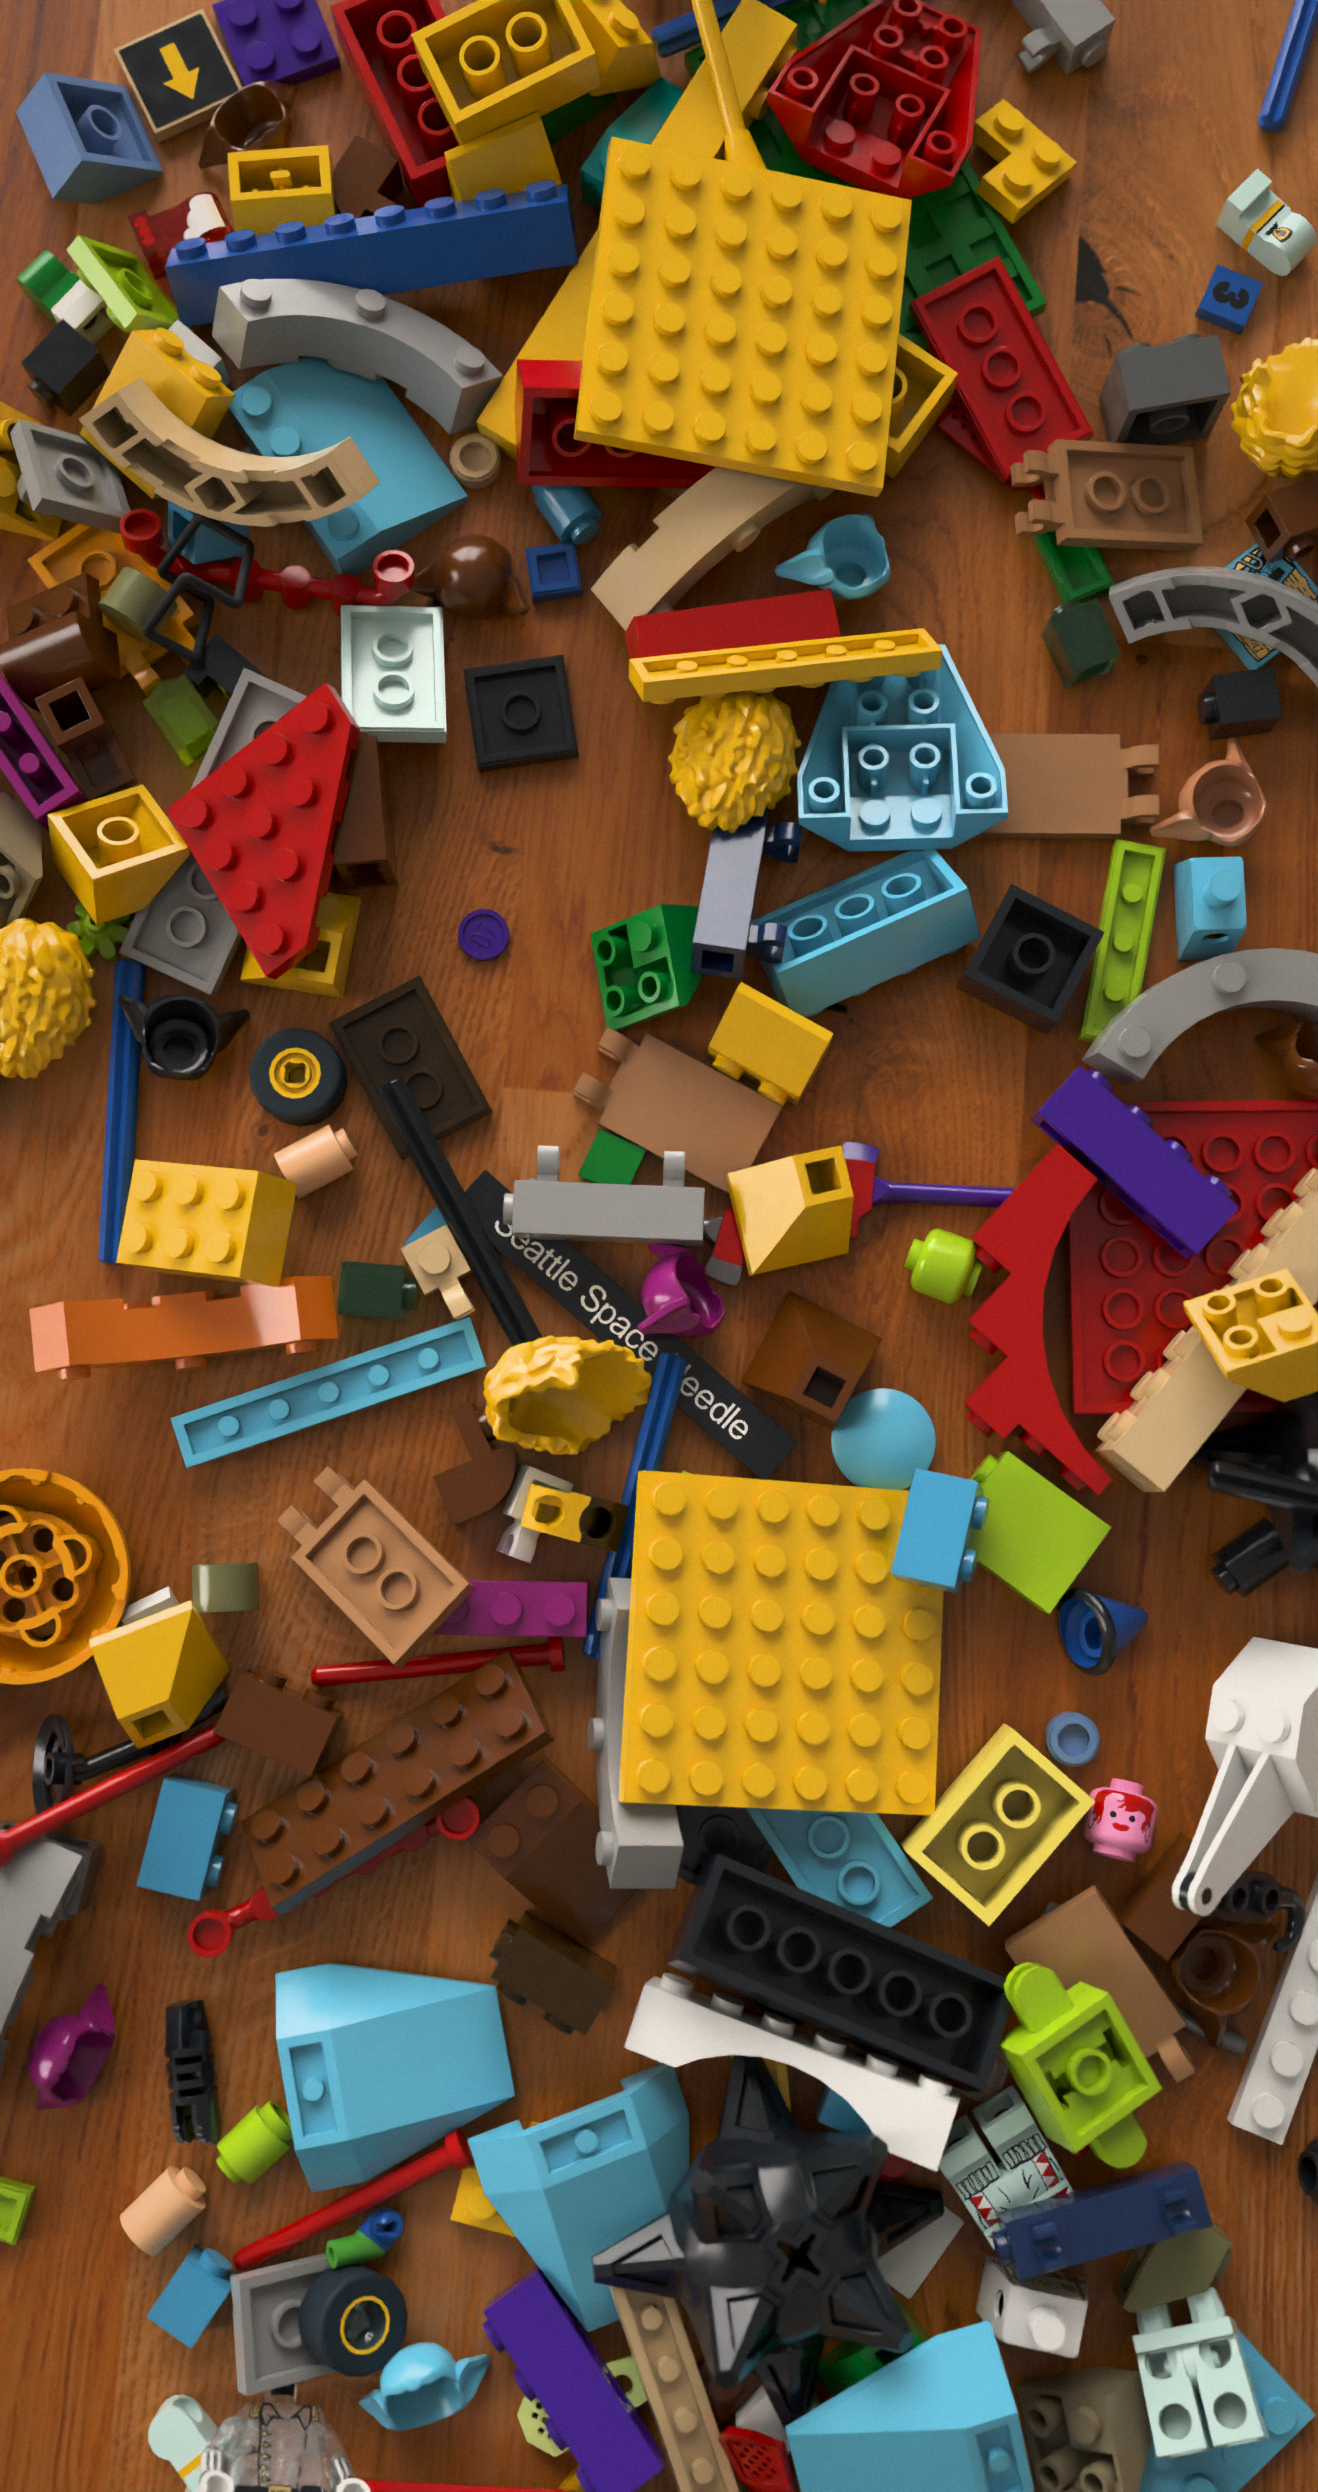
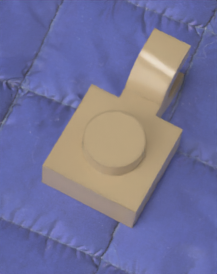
[401,1224,476,1321]

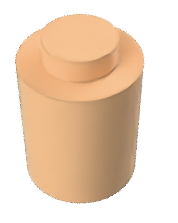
[274,1124,358,1199]
[120,2166,206,2256]

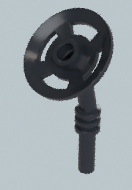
[32,1686,229,1814]

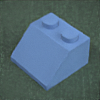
[16,72,163,204]

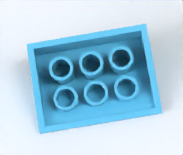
[227,356,469,576]

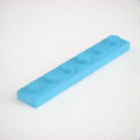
[171,1317,487,1468]

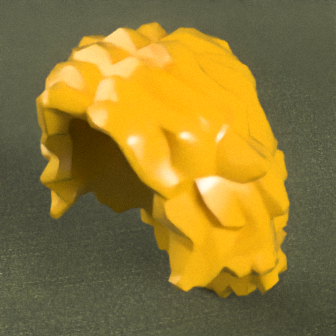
[1230,338,1318,480]
[668,690,802,833]
[0,917,97,1079]
[483,1335,652,1455]

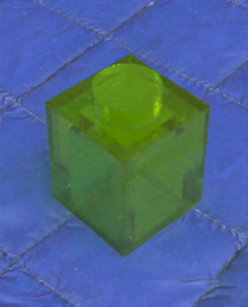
[142,674,219,766]

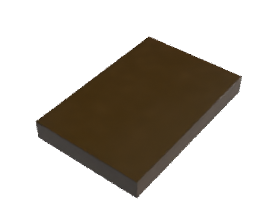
[329,975,492,1160]

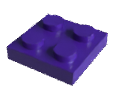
[212,0,341,87]

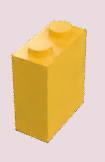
[79,328,235,499]

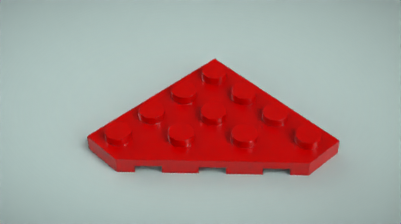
[166,682,360,980]

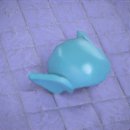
[775,511,891,601]
[358,2342,491,2432]

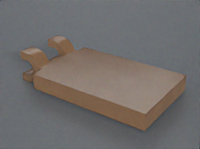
[1010,439,1203,552]
[972,733,1159,839]
[573,1027,783,1197]
[277,1466,475,1668]
[1004,1885,1196,2102]

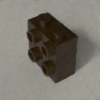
[489,1911,616,2036]

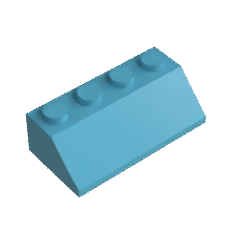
[751,849,981,1017]

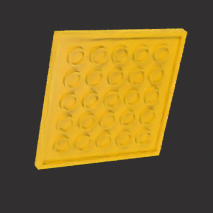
[573,137,912,497]
[618,1470,944,1815]

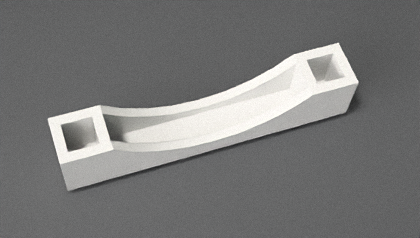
[624,1973,962,2171]

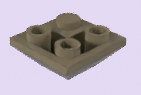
[0,792,43,929]
[1016,2366,1152,2492]

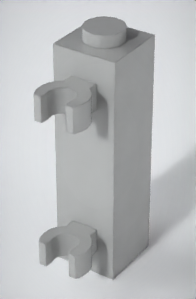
[1011,0,1115,75]
[503,1145,705,1246]

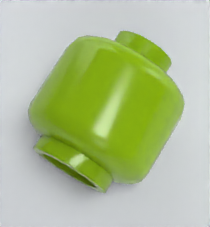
[904,1228,984,1304]

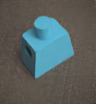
[1173,857,1247,961]

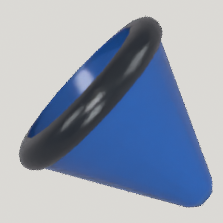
[1056,1588,1148,1676]

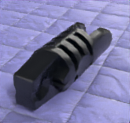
[164,2000,222,2145]

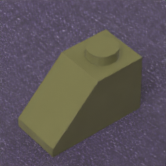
[1112,2222,1232,2313]

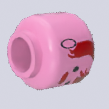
[1082,1778,1158,1862]

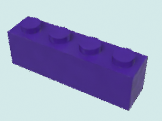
[1030,1066,1239,1259]
[483,2266,665,2492]

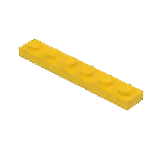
[629,628,943,704]

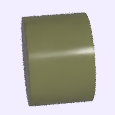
[98,567,178,645]
[191,1562,259,1612]

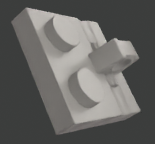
[10,419,130,534]
[230,2252,346,2396]

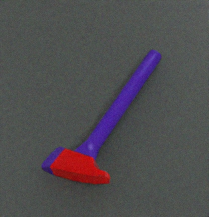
[842,1142,1015,1240]

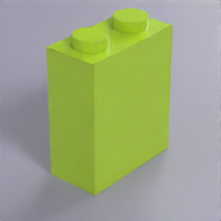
[970,1451,1112,1614]

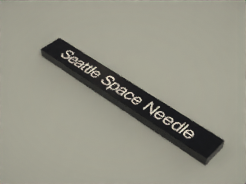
[465,1170,798,1480]

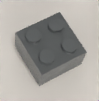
[1099,334,1231,445]

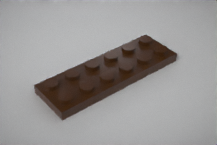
[241,1650,554,1915]

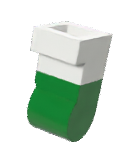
[16,250,114,346]

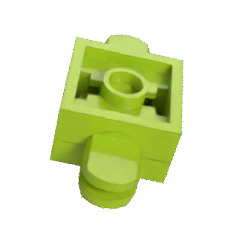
[998,1962,1162,2168]

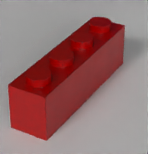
[624,589,841,692]

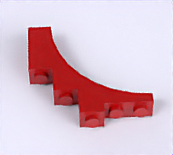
[964,1143,1113,1496]

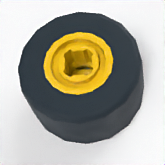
[249,1028,348,1127]

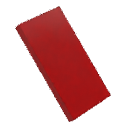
[908,256,1094,486]

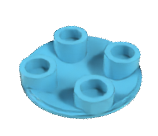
[831,1388,936,1490]

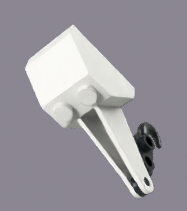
[1172,1637,1318,1952]

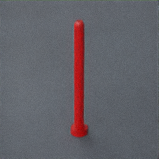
[311,1636,565,1687]
[0,1724,226,1868]
[233,2129,474,2271]

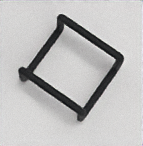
[142,514,255,663]

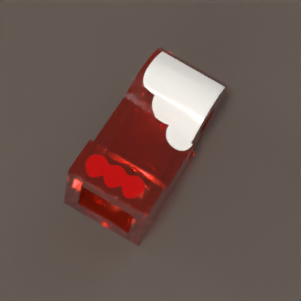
[127,192,234,280]

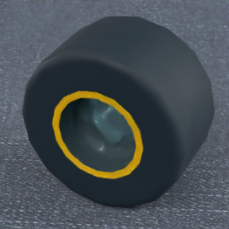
[298,2264,408,2377]

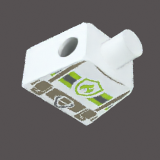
[976,2255,1088,2358]

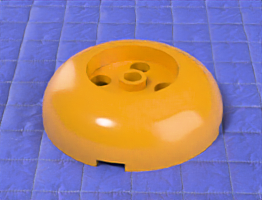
[0,1468,131,1685]

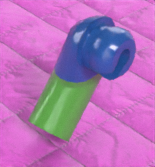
[326,2207,405,2269]

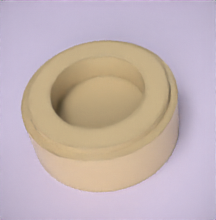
[450,433,501,489]

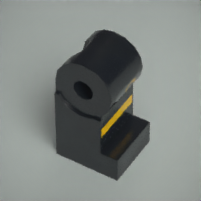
[183,634,267,700]

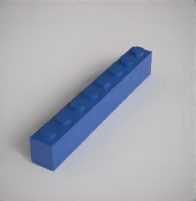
[165,180,578,327]

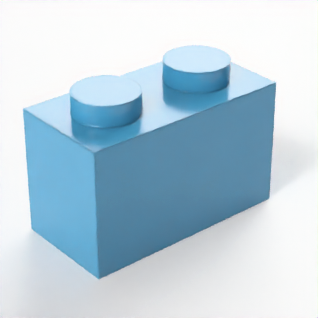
[891,1468,989,1594]
[136,1773,239,1901]

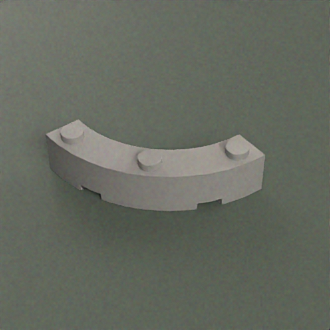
[212,279,503,435]
[1108,566,1318,688]
[1081,948,1318,1086]
[587,1578,684,1889]
[0,1838,83,2079]

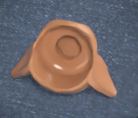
[1150,737,1268,847]

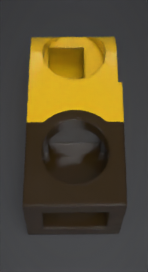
[520,1484,629,1553]

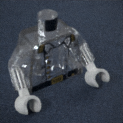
[197,2383,370,2492]

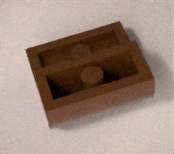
[0,572,121,713]

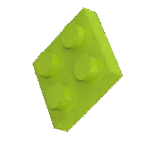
[66,235,194,333]

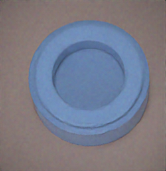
[1044,1711,1100,1767]

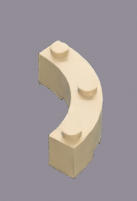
[79,377,380,527]
[591,467,835,631]

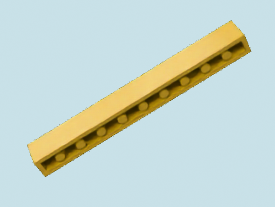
[476,0,800,461]

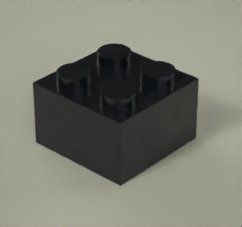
[956,884,1105,1035]

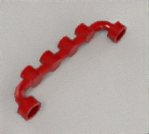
[119,509,415,617]
[187,1796,481,1957]

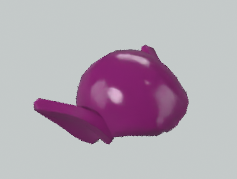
[637,1244,725,1338]
[27,1984,116,2111]

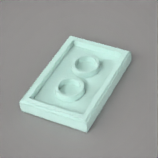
[341,605,447,743]

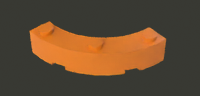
[29,1276,339,1381]

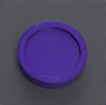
[458,909,510,961]

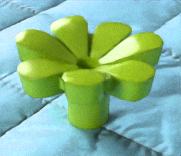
[67,902,133,962]

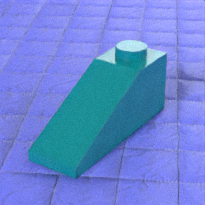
[580,77,684,212]

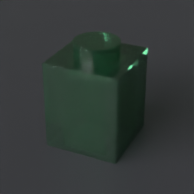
[1042,598,1121,689]
[337,1261,418,1322]

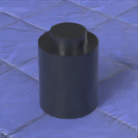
[1210,1517,1290,1598]

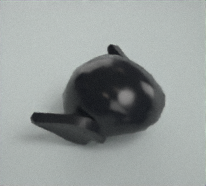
[117,993,250,1081]

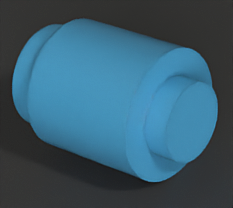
[532,486,603,545]

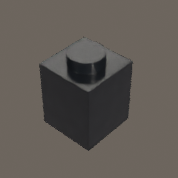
[21,319,110,417]
[1197,667,1282,740]

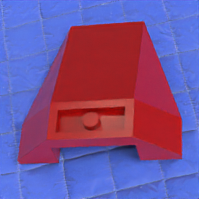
[766,0,982,199]

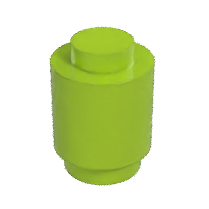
[216,2100,293,2185]

